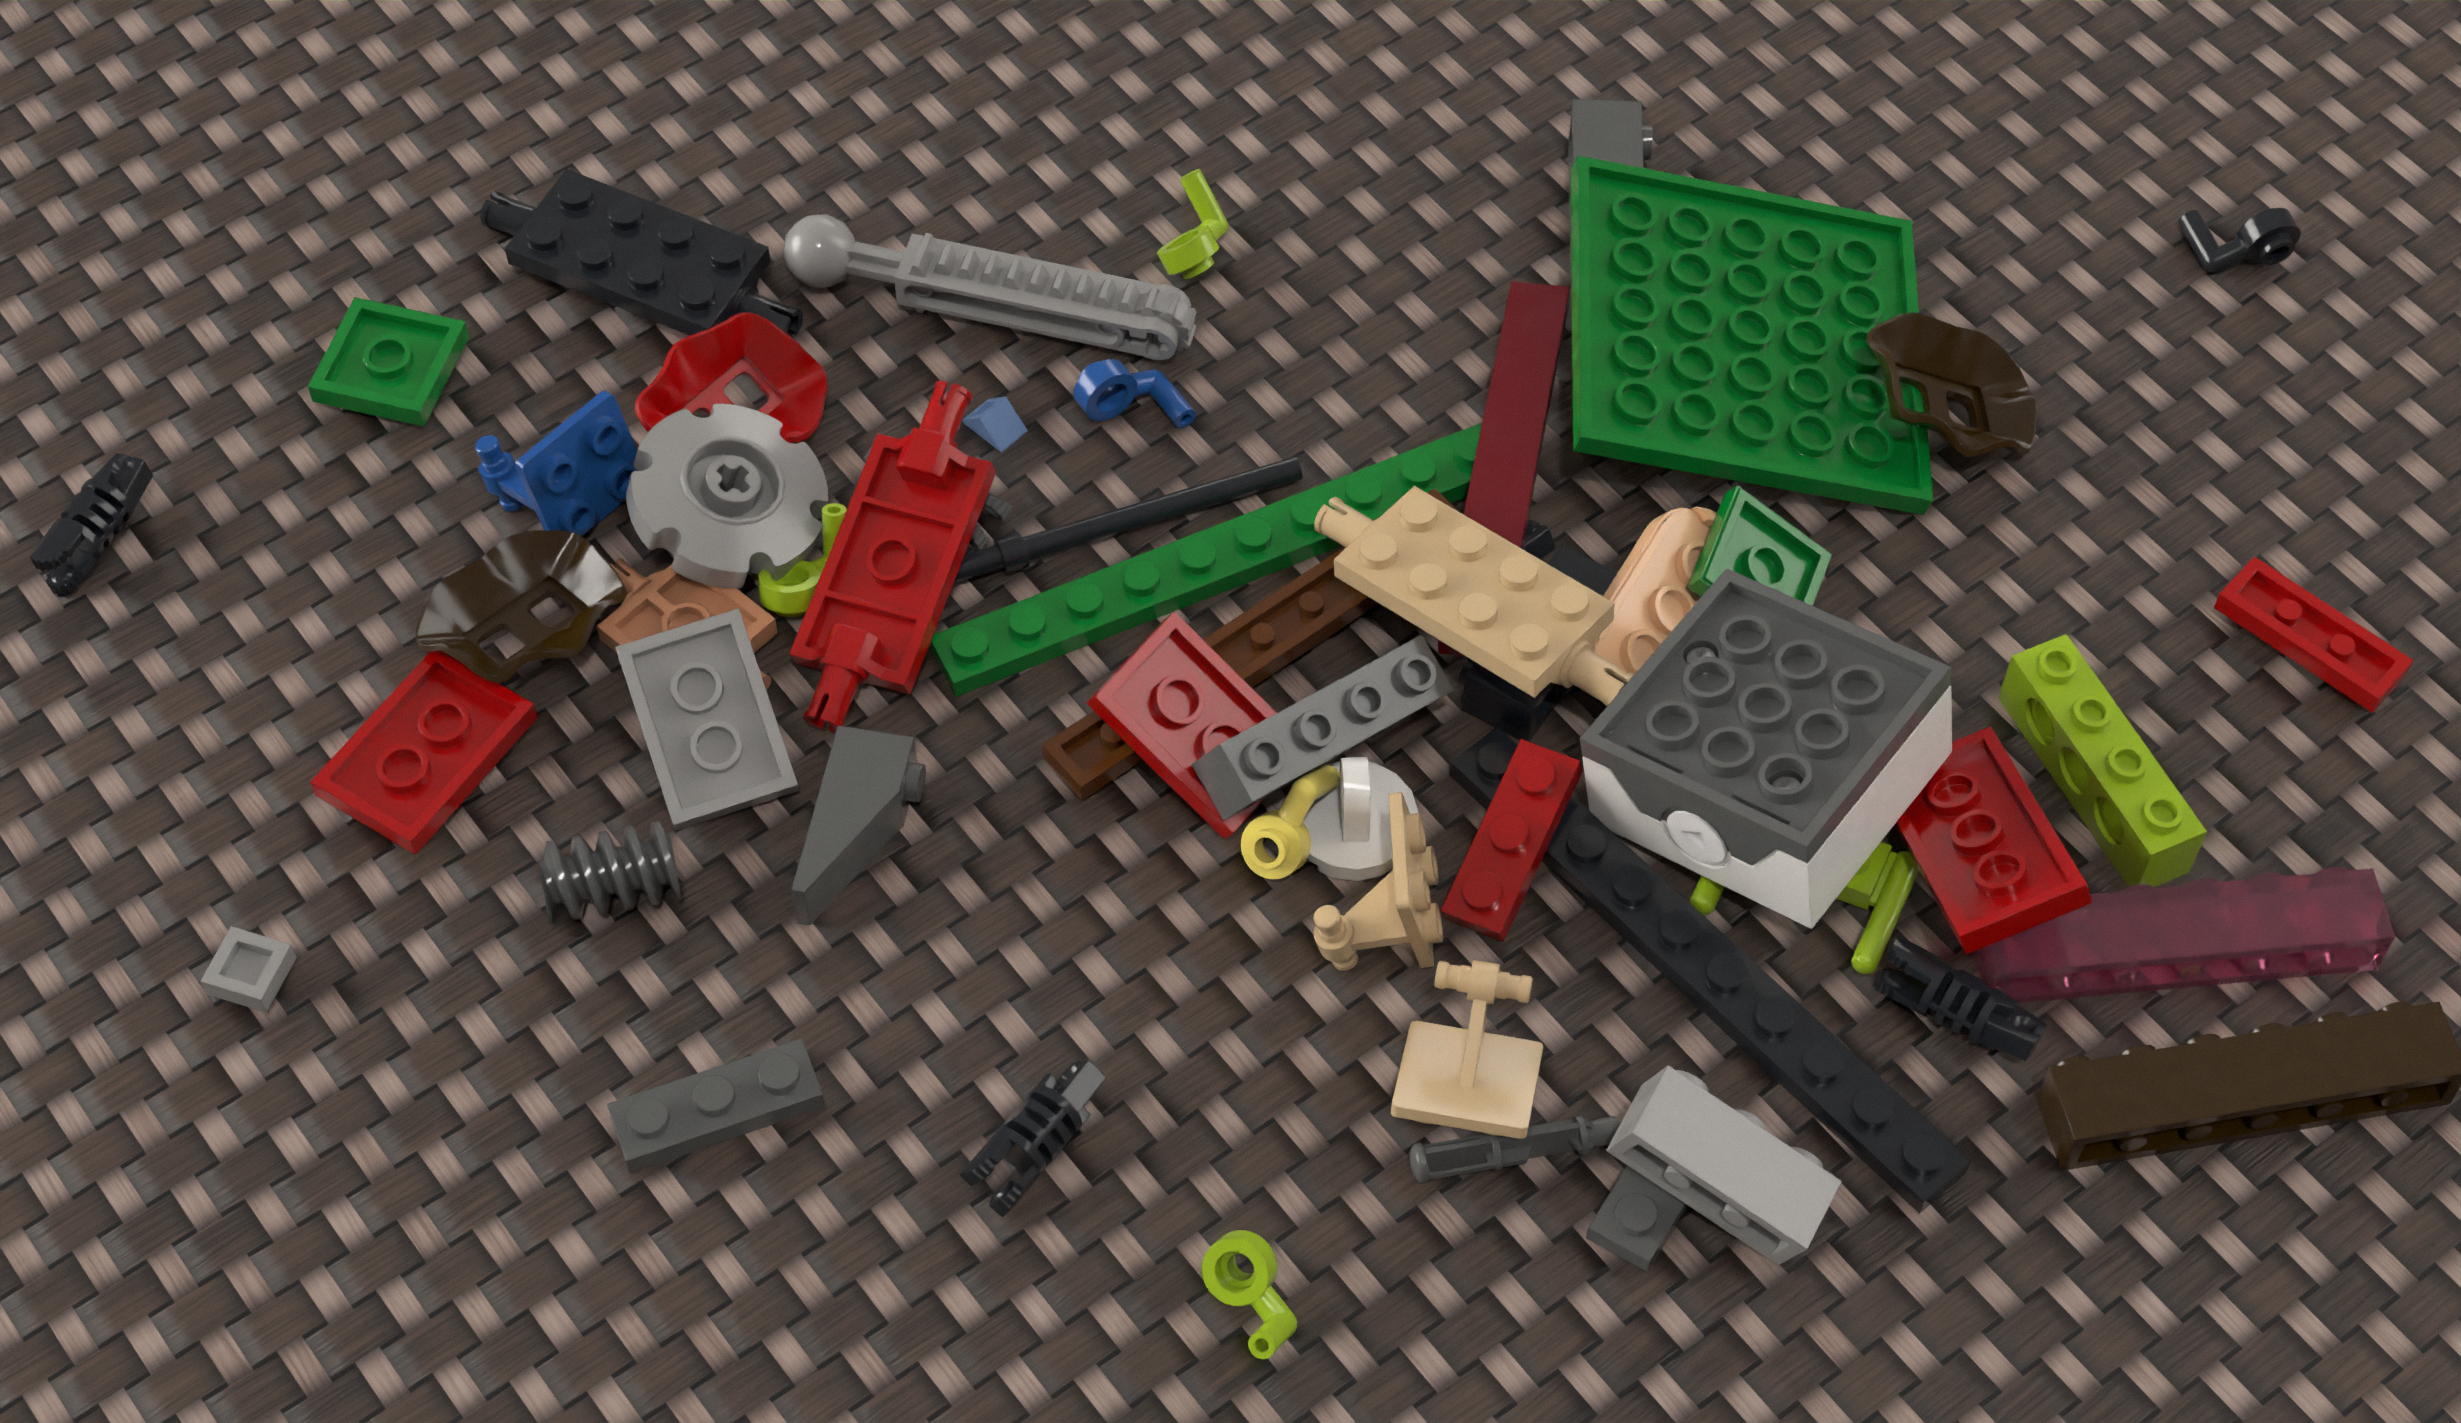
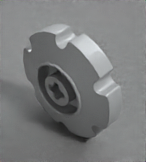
[626,404,828,588]

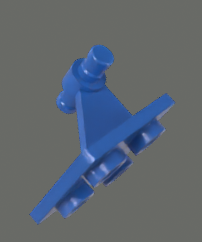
[475,390,638,536]

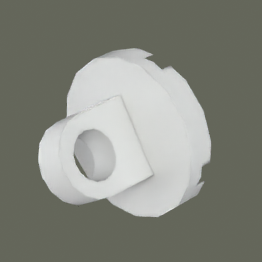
[1303,757,1418,881]

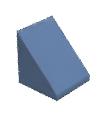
[962,397,1028,453]

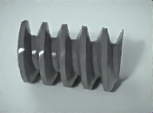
[539,821,682,924]

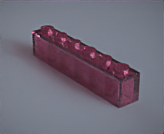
[1975,867,2395,1003]

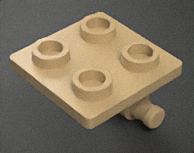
[1313,792,1443,971]
[1391,960,1543,1139]

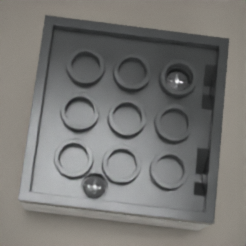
[1580,568,1952,929]

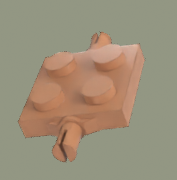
[597,558,778,691]

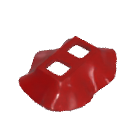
[635,312,828,443]

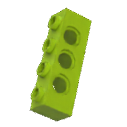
[1998,634,2207,896]

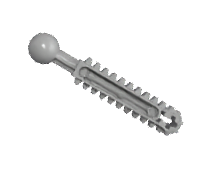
[783,214,1197,360]

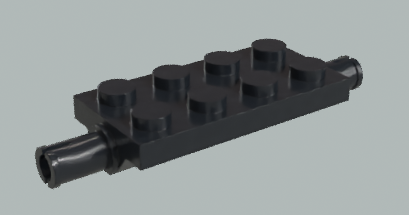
[480,169,803,338]

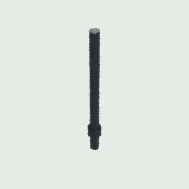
[955,457,1303,582]

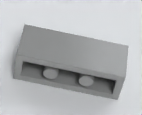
[1606,1066,1841,1266]

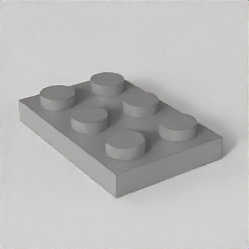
[615,608,799,831]

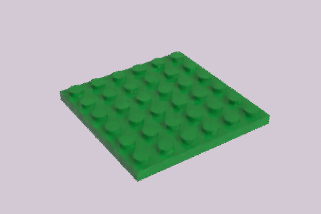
[1571,155,1933,515]

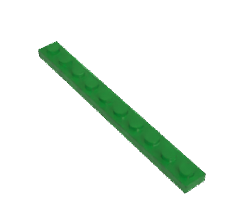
[930,423,1482,697]

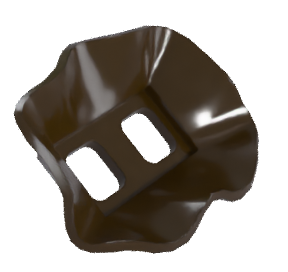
[1866,312,2036,457]
[416,530,626,683]

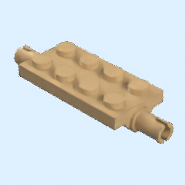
[1314,486,1634,705]

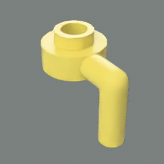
[1241,765,1339,879]

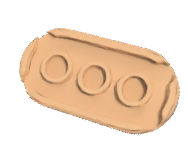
[1594,506,1717,706]

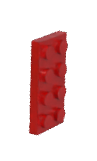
[1894,726,2093,955]

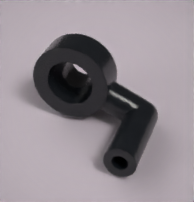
[2178,208,2301,273]

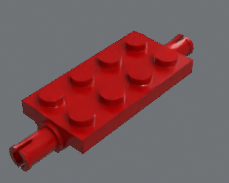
[789,381,996,733]

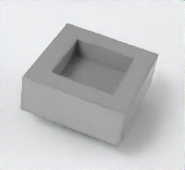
[200,926,297,1013]

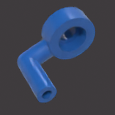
[1074,359,1196,428]

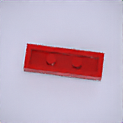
[2214,556,2414,713]
[1440,739,1583,942]

